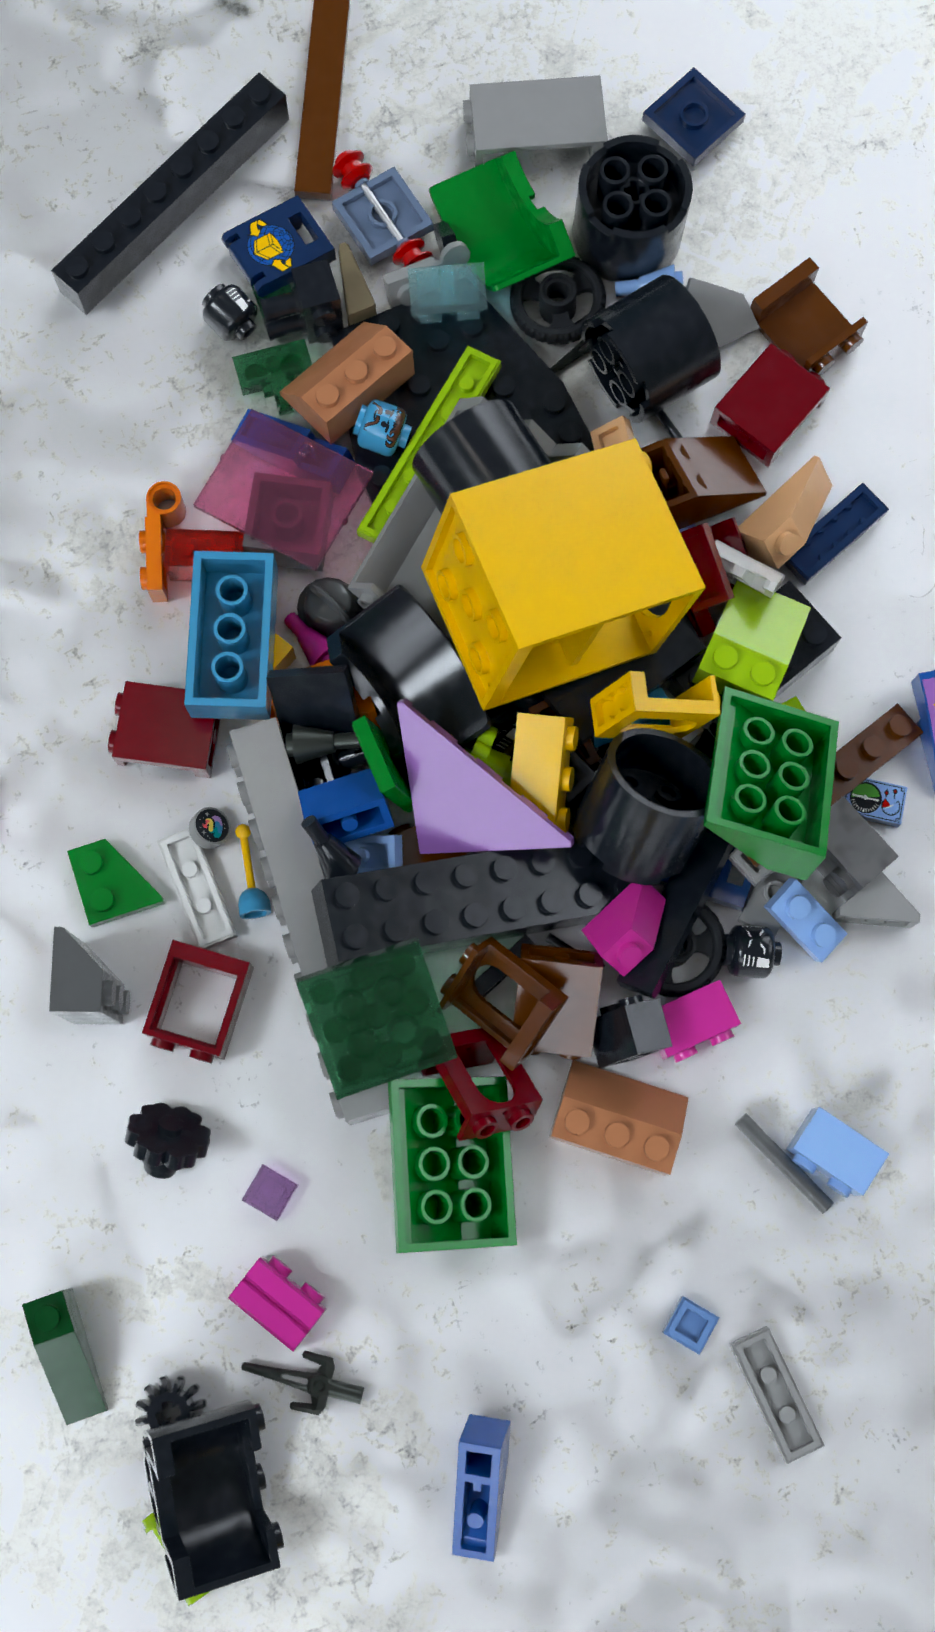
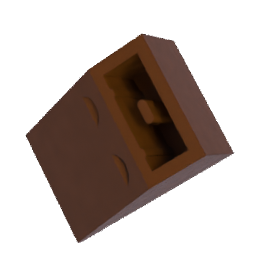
[641,436,767,530]

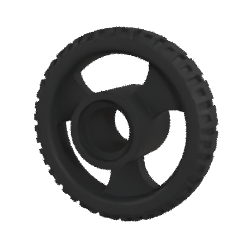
[510,257,606,345]
[658,904,726,997]

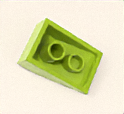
[692,580,811,701]

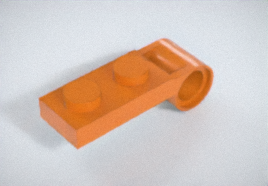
[139,481,186,603]

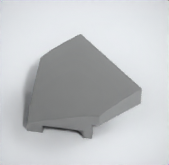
[686,278,759,348]

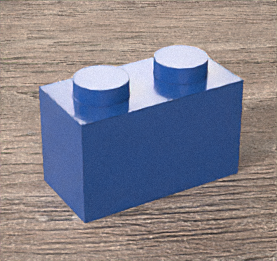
[298,768,395,845]

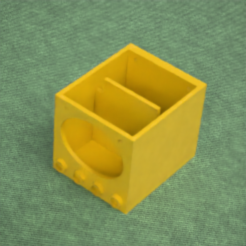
[421,438,706,711]

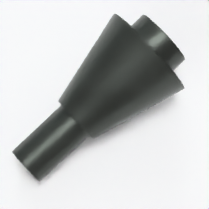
[286,725,361,765]

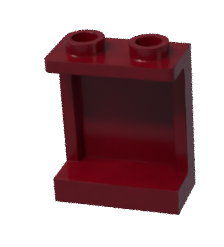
[710,343,830,468]
[108,681,221,778]

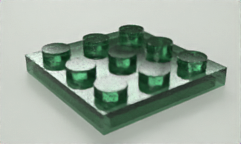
[296,937,458,1100]

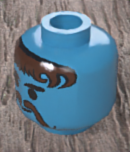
[352,399,412,457]

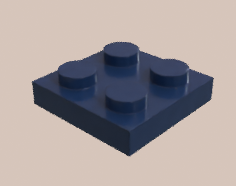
[642,67,746,167]

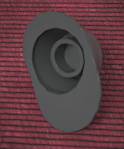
[297,577,364,637]

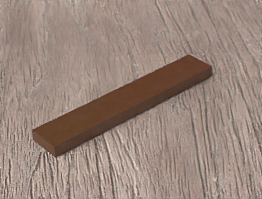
[294,0,350,200]

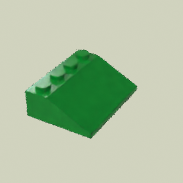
[703,686,839,881]
[388,1076,517,1253]

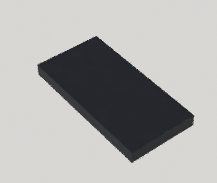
[538,603,706,745]

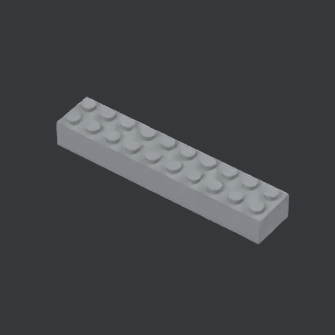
[226,717,389,1125]

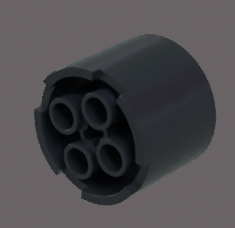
[572,135,693,282]
[580,275,721,423]
[412,399,551,515]
[572,728,712,885]

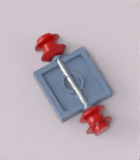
[332,150,433,267]

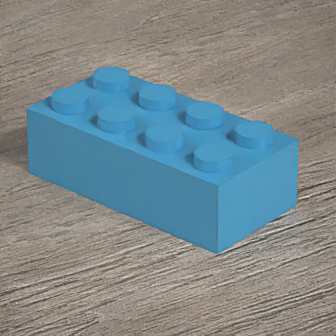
[184,551,278,720]

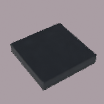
[266,665,360,744]

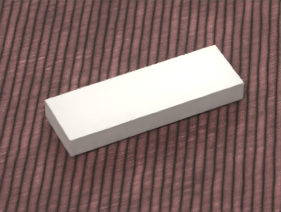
[157,828,238,949]

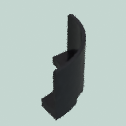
[326,585,491,772]

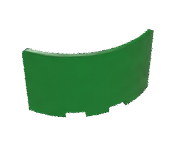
[429,150,576,292]

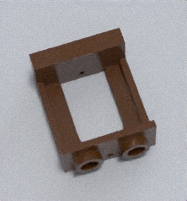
[436,936,569,1071]

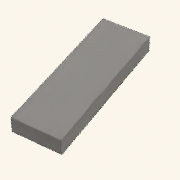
[729,1326,825,1464]

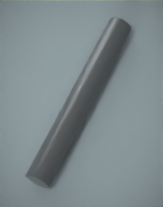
[735,1113,834,1214]

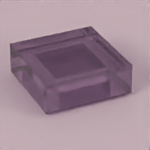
[242,1164,299,1221]

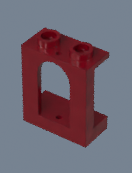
[680,517,748,613]
[417,1028,543,1141]

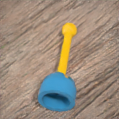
[235,824,271,919]

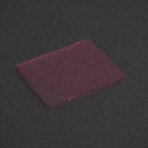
[193,409,373,571]

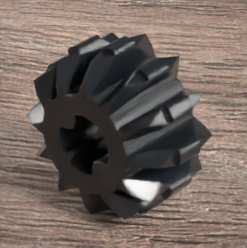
[135,1375,208,1439]

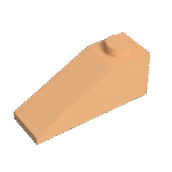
[738,456,833,569]

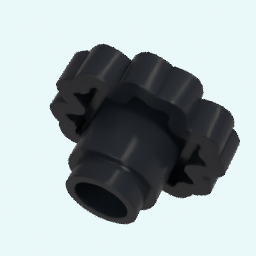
[125,1103,211,1179]

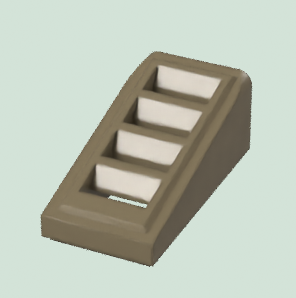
[338,242,377,326]

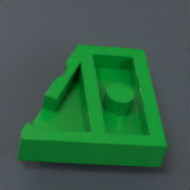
[67,839,165,928]

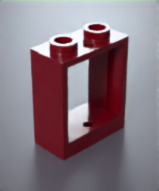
[142,940,254,1064]

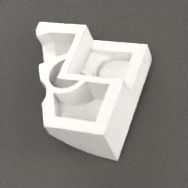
[715,540,785,598]

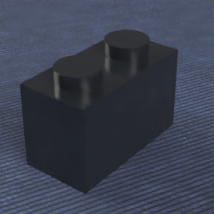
[593,994,673,1068]

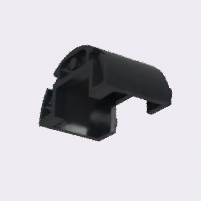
[142,1400,284,1601]

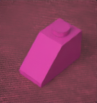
[581,883,666,977]

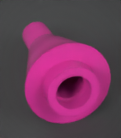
[284,612,329,666]

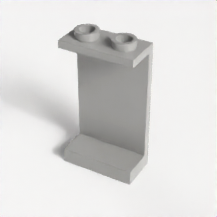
[463,75,608,167]

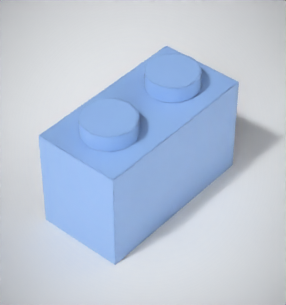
[786,1107,889,1198]

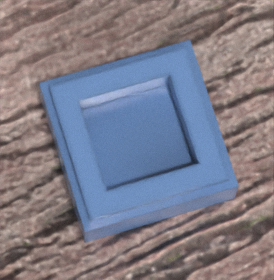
[662,1296,719,1355]

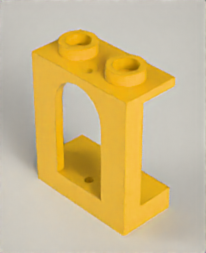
[590,671,721,738]

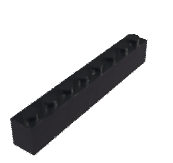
[51,73,289,315]

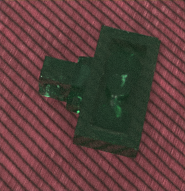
[232,338,312,416]

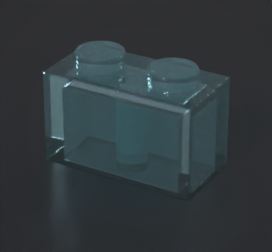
[407,262,487,324]

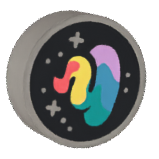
[189,807,231,849]

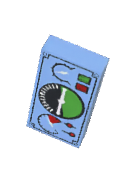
[845,778,908,827]

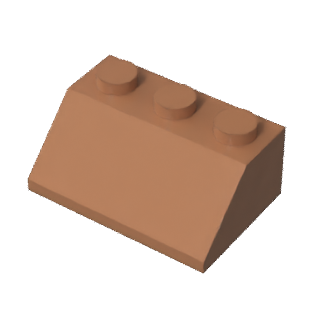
[280,322,415,444]
[548,1060,689,1176]

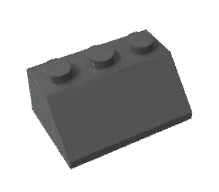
[49,927,130,1024]

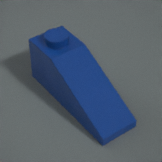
[452,1414,511,1562]

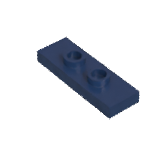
[784,483,889,585]

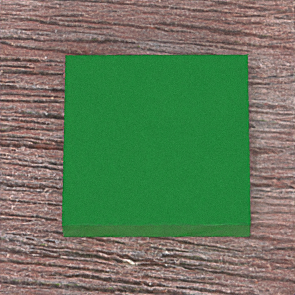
[352,716,413,813]

